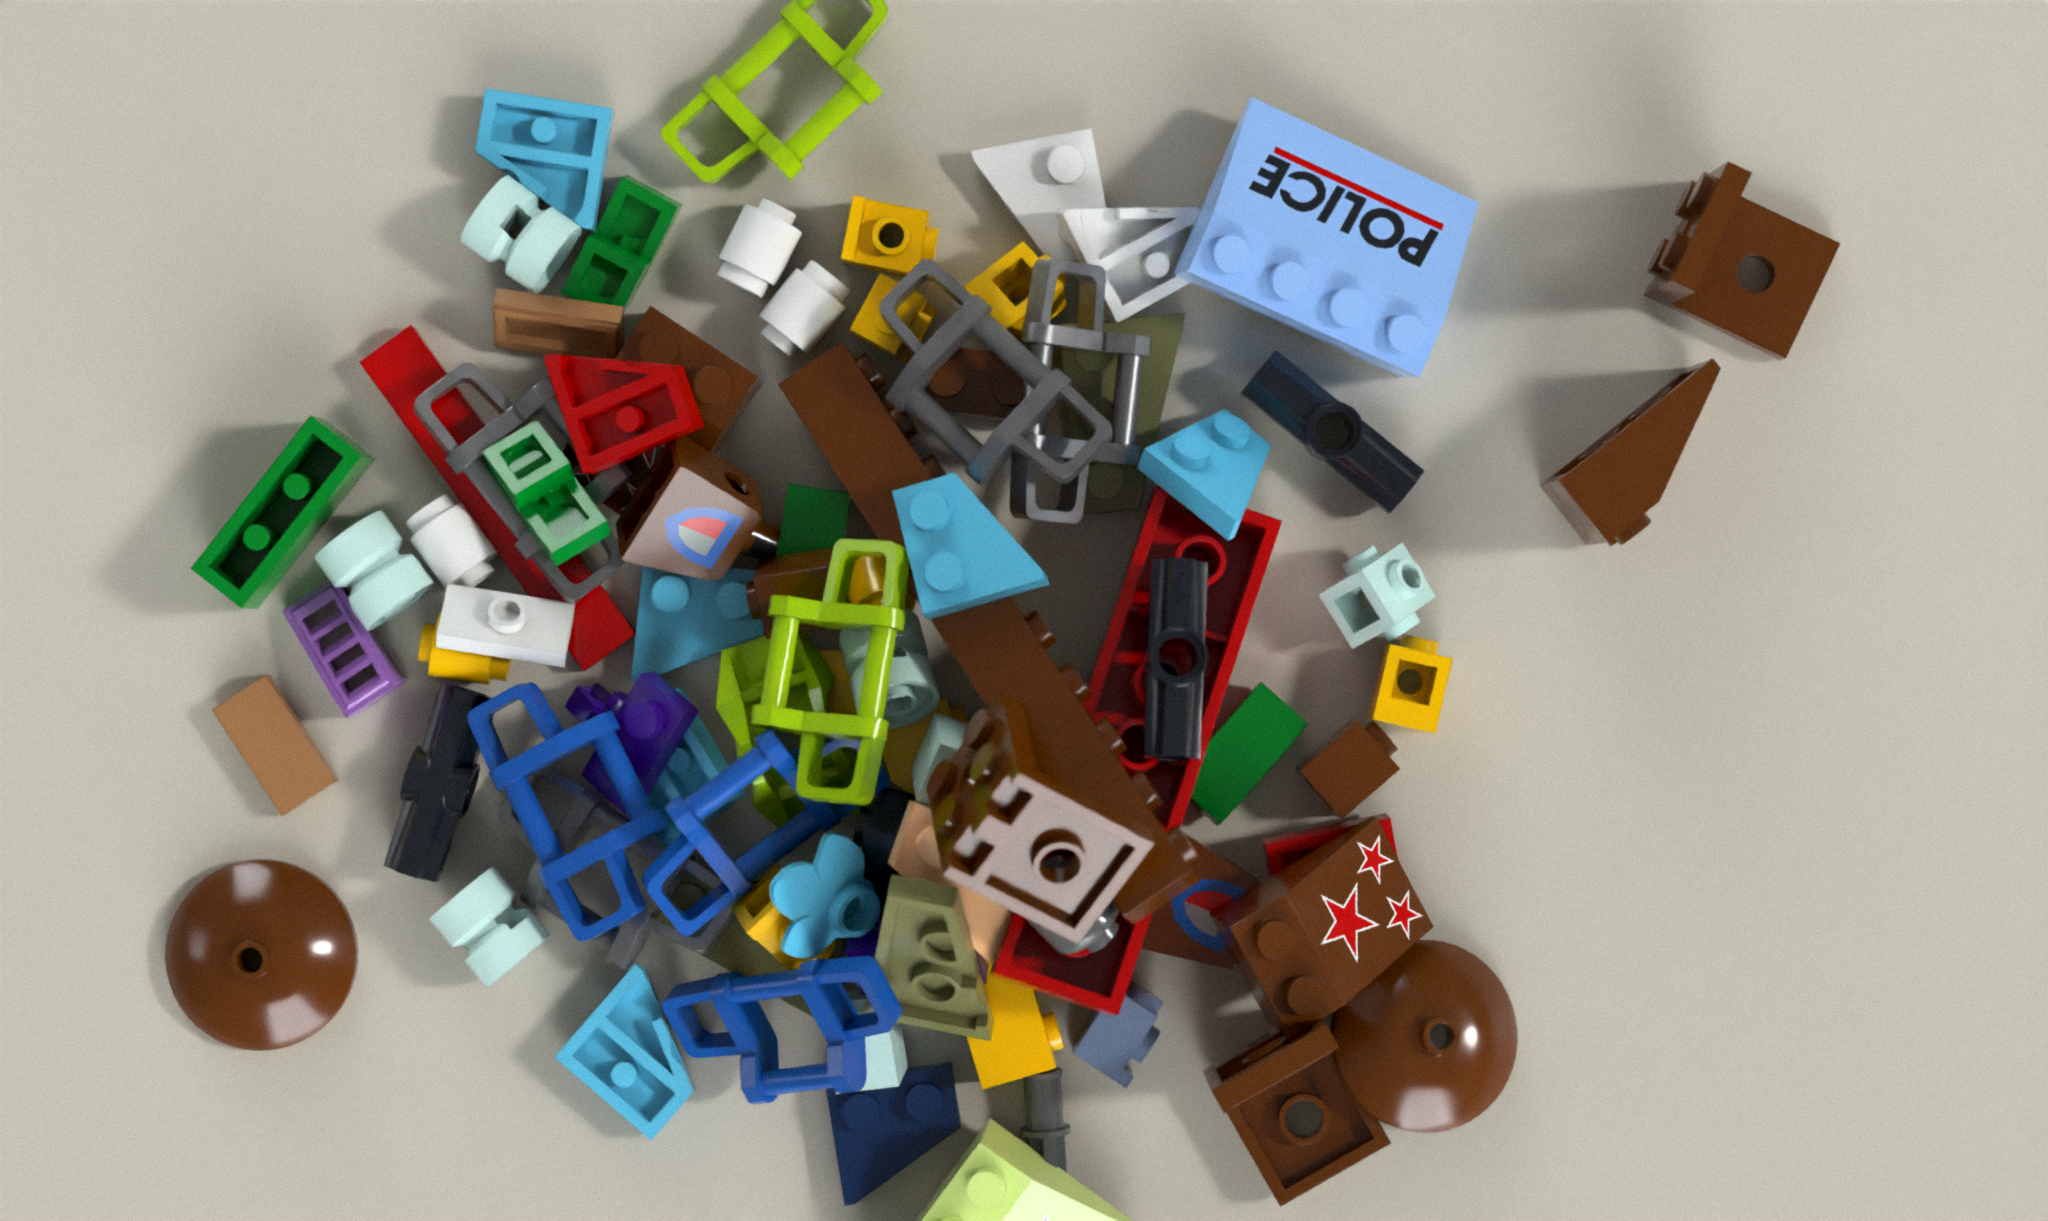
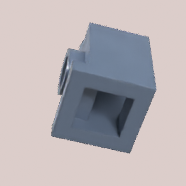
[1072,982,1164,1089]

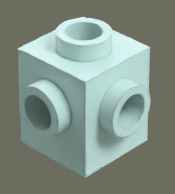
[1319,542,1436,649]

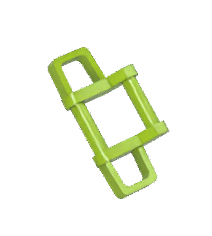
[661,0,889,185]
[750,539,910,805]

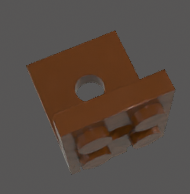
[1644,161,1841,360]
[926,691,1155,944]
[1203,1019,1391,1207]

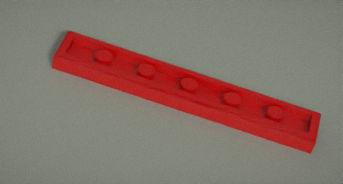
[359,325,636,672]

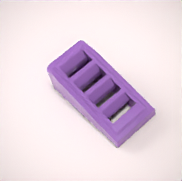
[282,580,407,718]

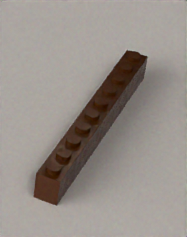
[778,341,1200,925]

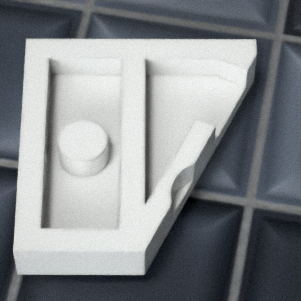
[971,128,1106,262]
[1055,206,1200,323]

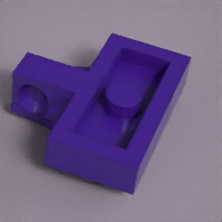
[565,672,699,814]

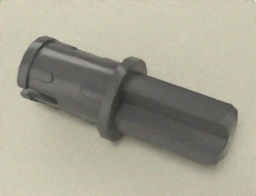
[1020,1067,1071,1173]

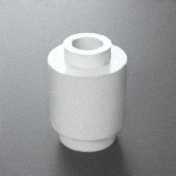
[717,198,802,298]
[758,259,851,357]
[406,494,498,590]

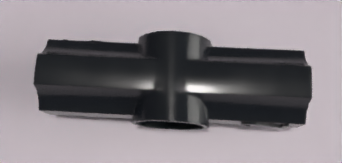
[1240,350,1424,514]
[1142,557,1208,761]
[383,682,493,882]

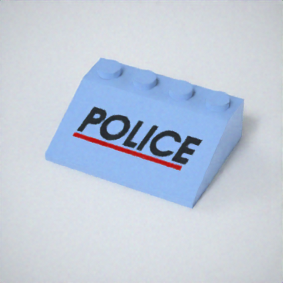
[1173,97,1479,377]

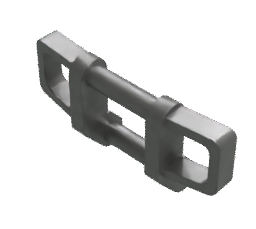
[879,259,1113,486]
[1010,259,1152,524]
[413,362,634,603]
[497,766,742,970]

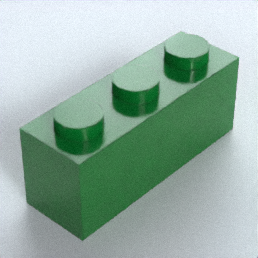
[190,415,375,609]

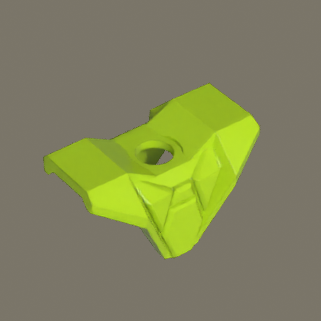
[715,633,867,828]

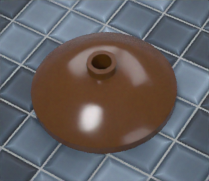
[165,859,358,1051]
[1330,940,1518,1133]

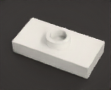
[436,583,576,667]

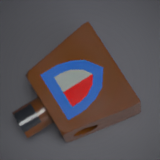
[616,436,781,582]
[1141,831,1262,969]

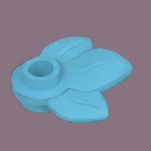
[770,832,881,958]

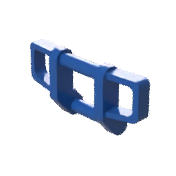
[467,682,669,942]
[642,727,890,936]
[661,956,902,1105]

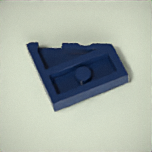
[826,1061,962,1206]

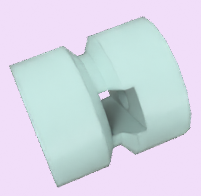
[460,175,583,294]
[314,510,436,631]
[839,609,940,729]
[429,866,551,989]

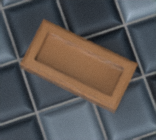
[493,288,624,359]
[212,674,339,816]

